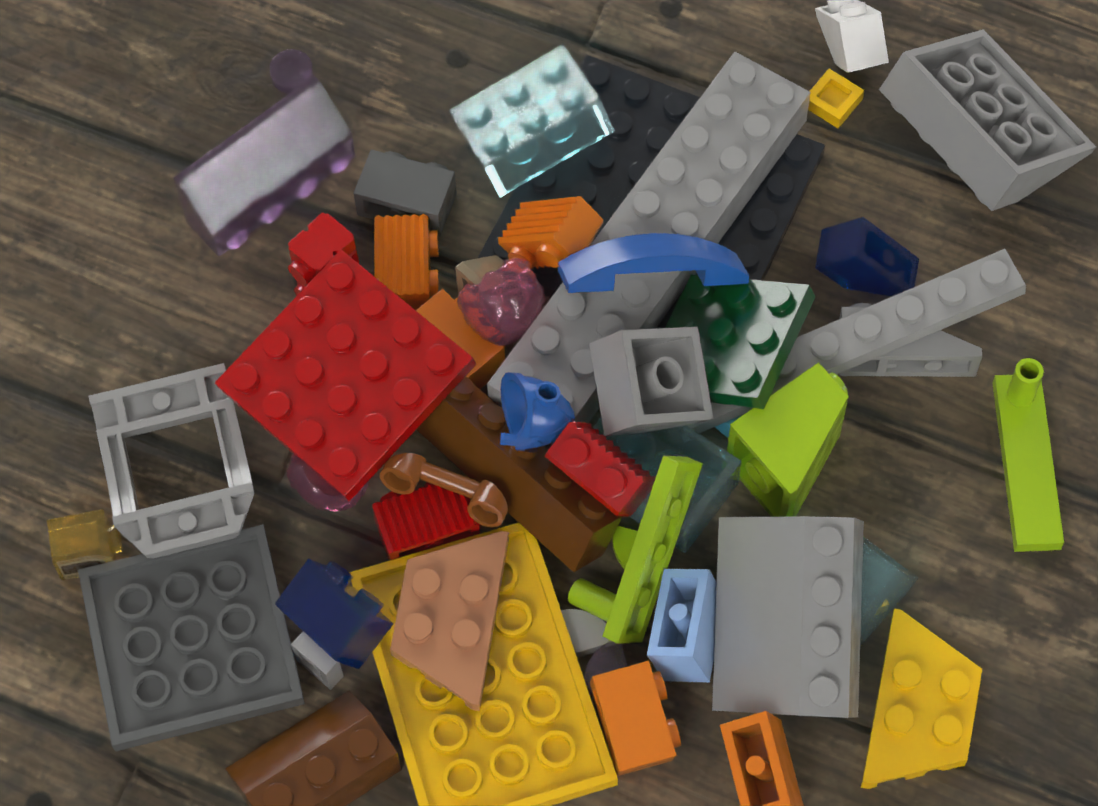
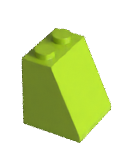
[725,362,849,517]

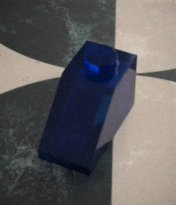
[815,217,919,297]

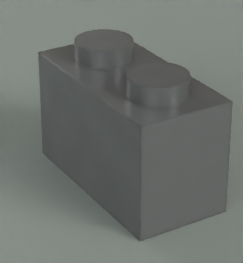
[353,149,457,238]

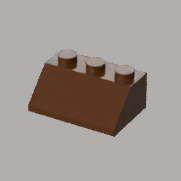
[225,690,401,806]

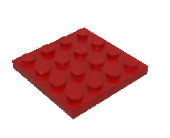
[215,250,476,502]

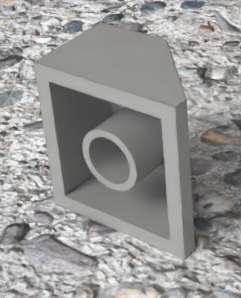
[589,327,713,436]

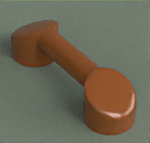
[380,453,508,527]

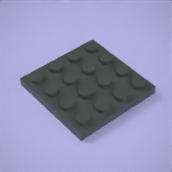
[78,525,305,752]

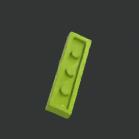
[992,358,1064,552]
[568,456,703,644]

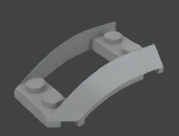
[89,363,254,559]

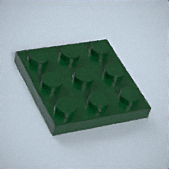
[665,274,816,409]

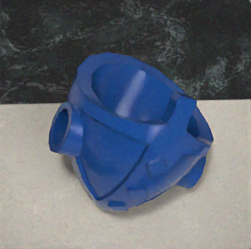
[500,372,575,451]

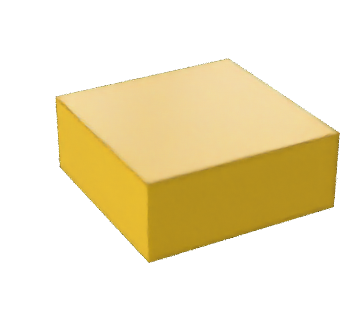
[808,68,864,128]

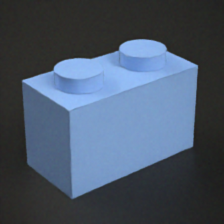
[647,569,717,683]

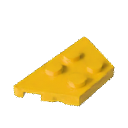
[861,608,982,789]

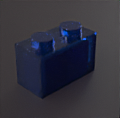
[275,558,394,669]

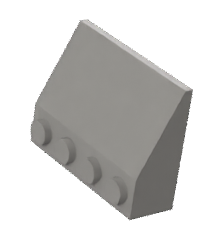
[879,29,1096,211]
[712,516,864,718]

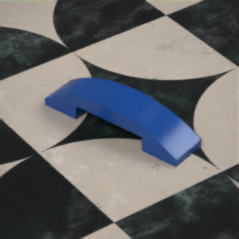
[558,233,749,293]

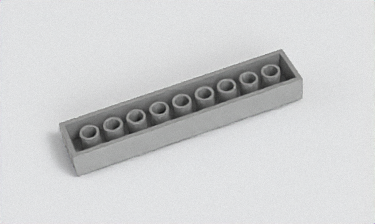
[487,52,811,445]

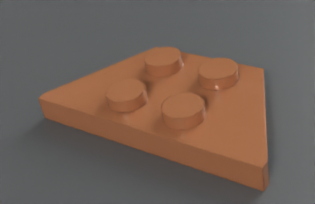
[390,531,509,711]

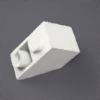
[815,0,889,73]

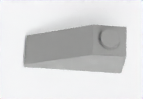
[839,303,982,377]

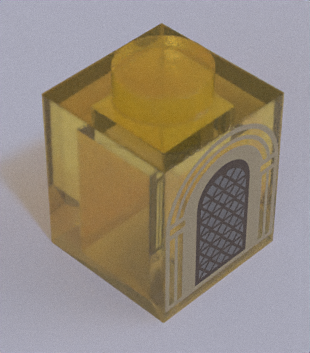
[47,509,123,580]

